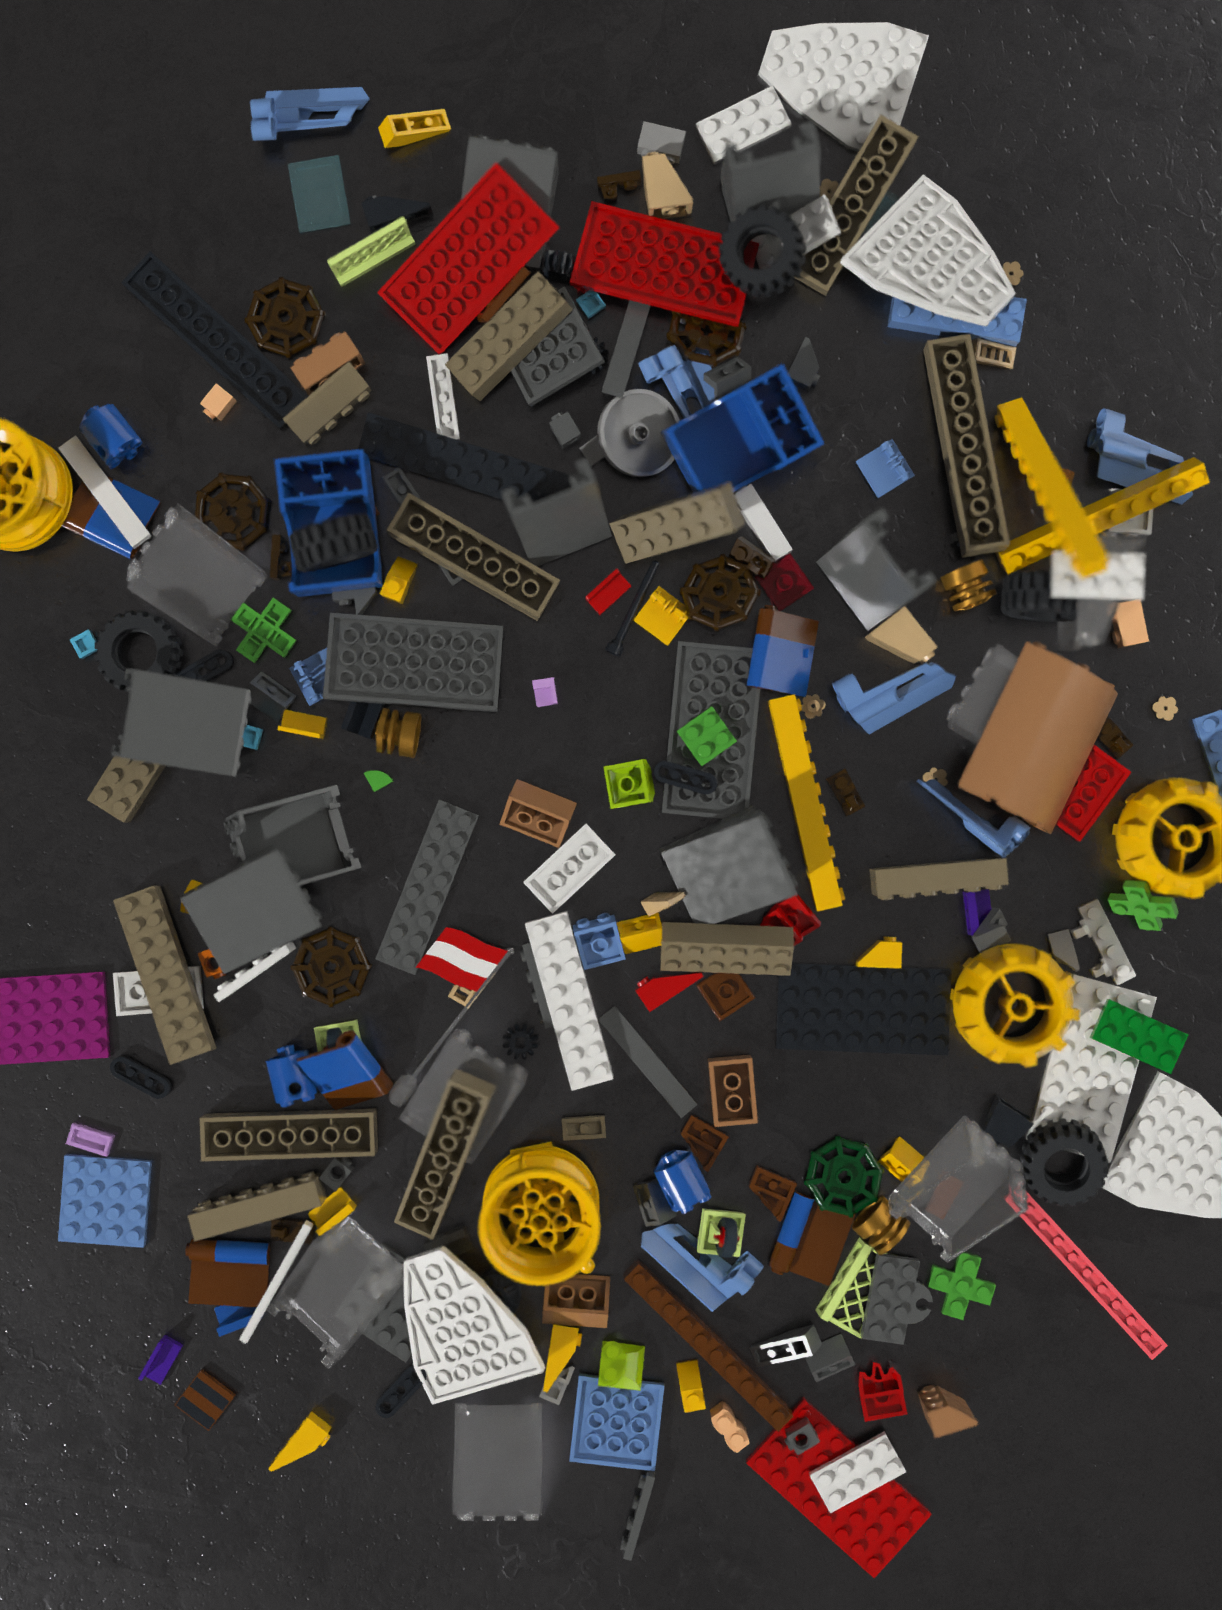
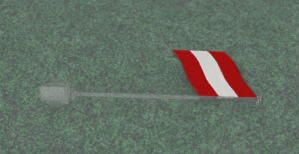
[387,927,514,1107]

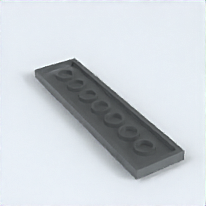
[375,799,479,975]

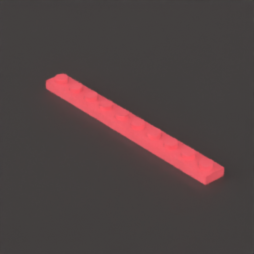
[1005,1185,1168,1360]

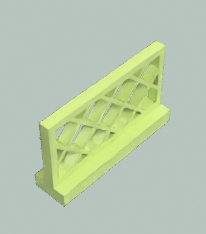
[327,217,416,287]
[815,1237,887,1339]

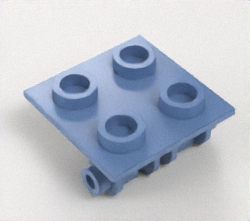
[856,439,915,498]
[289,648,327,706]

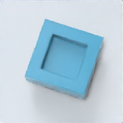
[576,290,606,319]
[70,629,98,659]
[243,725,263,750]

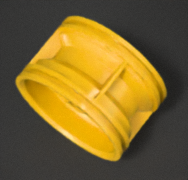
[0,419,73,552]
[479,1145,600,1285]

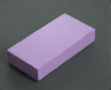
[66,1122,115,1157]

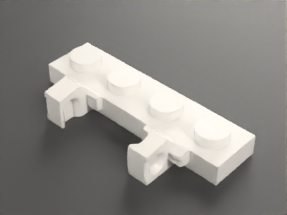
[1070,899,1136,985]

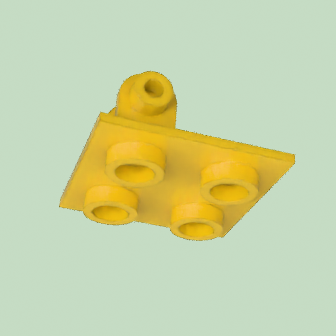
[633,586,688,646]

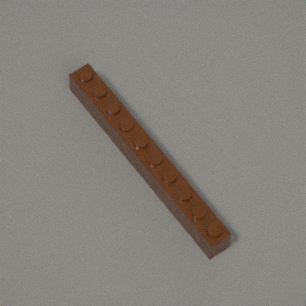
[624,1258,793,1432]

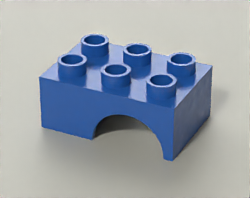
[660,364,824,493]
[275,449,384,597]

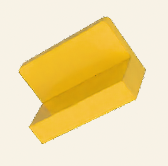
[277,710,328,739]
[617,912,662,954]
[878,1137,931,1190]
[308,1187,357,1237]

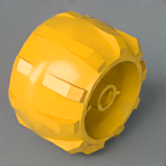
[1112,778,1222,898]
[950,944,1080,1067]

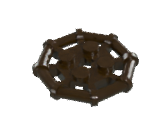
[244,277,326,358]
[666,311,747,368]
[192,472,271,551]
[680,554,761,631]
[290,926,372,1007]

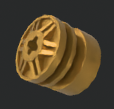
[940,560,997,612]
[375,708,421,758]
[852,1195,910,1255]

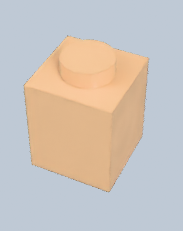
[200,383,237,421]

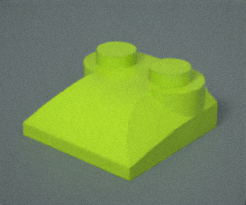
[604,759,655,809]
[598,1341,645,1391]

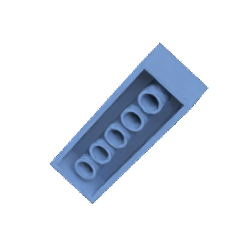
[887,296,1027,347]

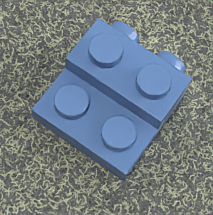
[572,913,626,970]

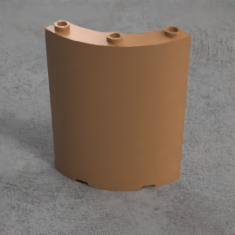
[958,642,1118,834]

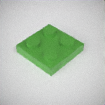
[676,706,737,767]

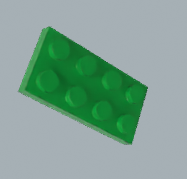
[1090,999,1188,1074]

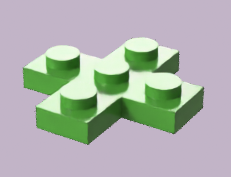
[231,598,297,663]
[1108,880,1179,931]
[927,1250,996,1320]

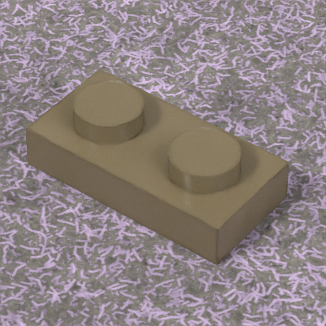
[562,1115,606,1141]

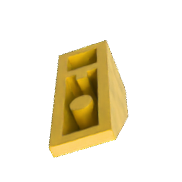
[378,109,451,148]
[543,1325,582,1392]
[268,1411,331,1472]

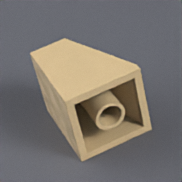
[642,152,693,220]
[865,606,937,664]

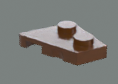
[681,1114,729,1172]
[749,1166,797,1222]

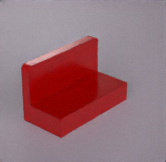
[585,568,632,615]

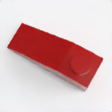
[635,972,704,1012]

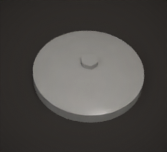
[597,389,680,477]

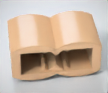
[710,1401,749,1453]

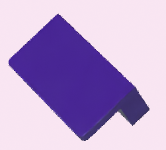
[963,889,992,936]
[138,1335,183,1385]

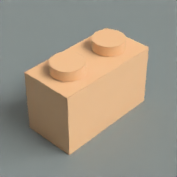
[1108,600,1149,648]

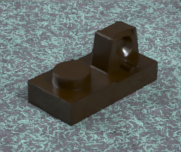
[597,170,641,201]
[270,534,292,580]
[729,536,775,579]
[1097,716,1133,759]
[826,768,866,817]
[270,1218,315,1244]

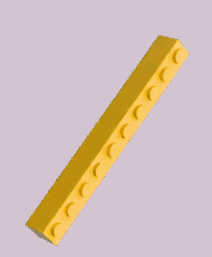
[995,397,1108,579]
[995,457,1210,574]
[768,694,845,911]

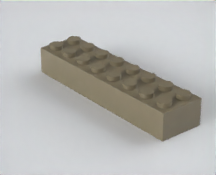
[794,114,918,296]
[387,493,560,621]
[113,885,216,1065]
[394,1069,496,1240]
[200,1108,378,1161]

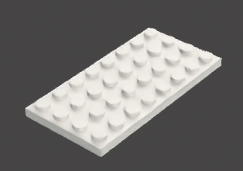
[1026,974,1157,1163]

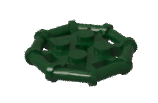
[804,1136,885,1218]

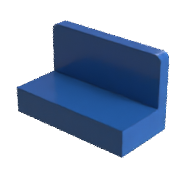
[214,1305,263,1337]

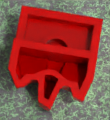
[760,895,821,946]
[858,1362,907,1422]

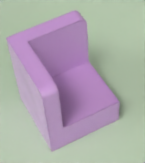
[532,677,558,707]

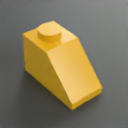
[380,556,418,604]
[855,936,902,968]
[676,1359,706,1413]

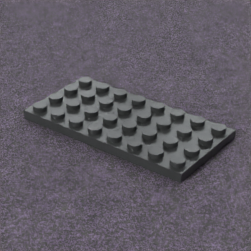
[323,613,503,712]
[662,641,760,819]

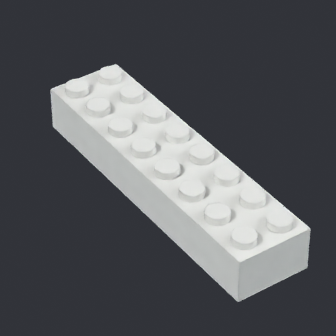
[525,911,614,1091]

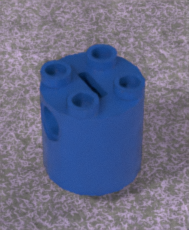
[79,404,143,469]
[266,1044,318,1107]
[653,1150,711,1214]

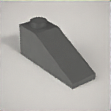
[749,1325,822,1367]

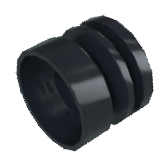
[481,1266,522,1313]

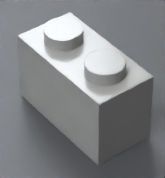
[637,121,686,164]

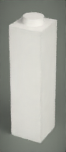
[735,484,793,563]

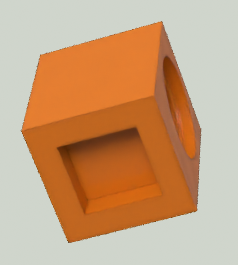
[198,949,226,979]

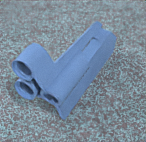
[251,87,370,141]
[638,345,715,418]
[1087,408,1193,504]
[832,662,956,734]
[917,779,1030,858]
[641,1224,764,1312]

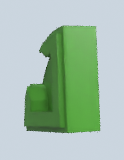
[364,770,393,792]

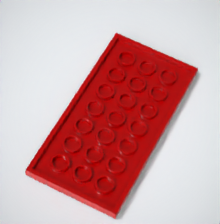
[377,162,560,355]
[570,201,760,327]
[746,1397,932,1578]

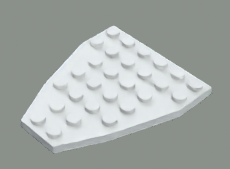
[758,22,929,152]
[841,175,1015,327]
[1103,1072,1222,1218]
[404,1246,545,1405]

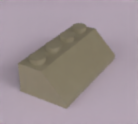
[283,362,372,446]

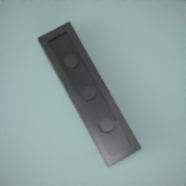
[520,942,553,1029]
[620,1470,655,1561]

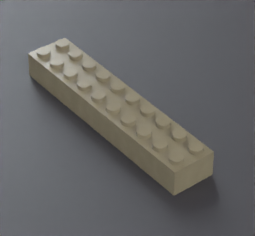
[923,334,1010,558]

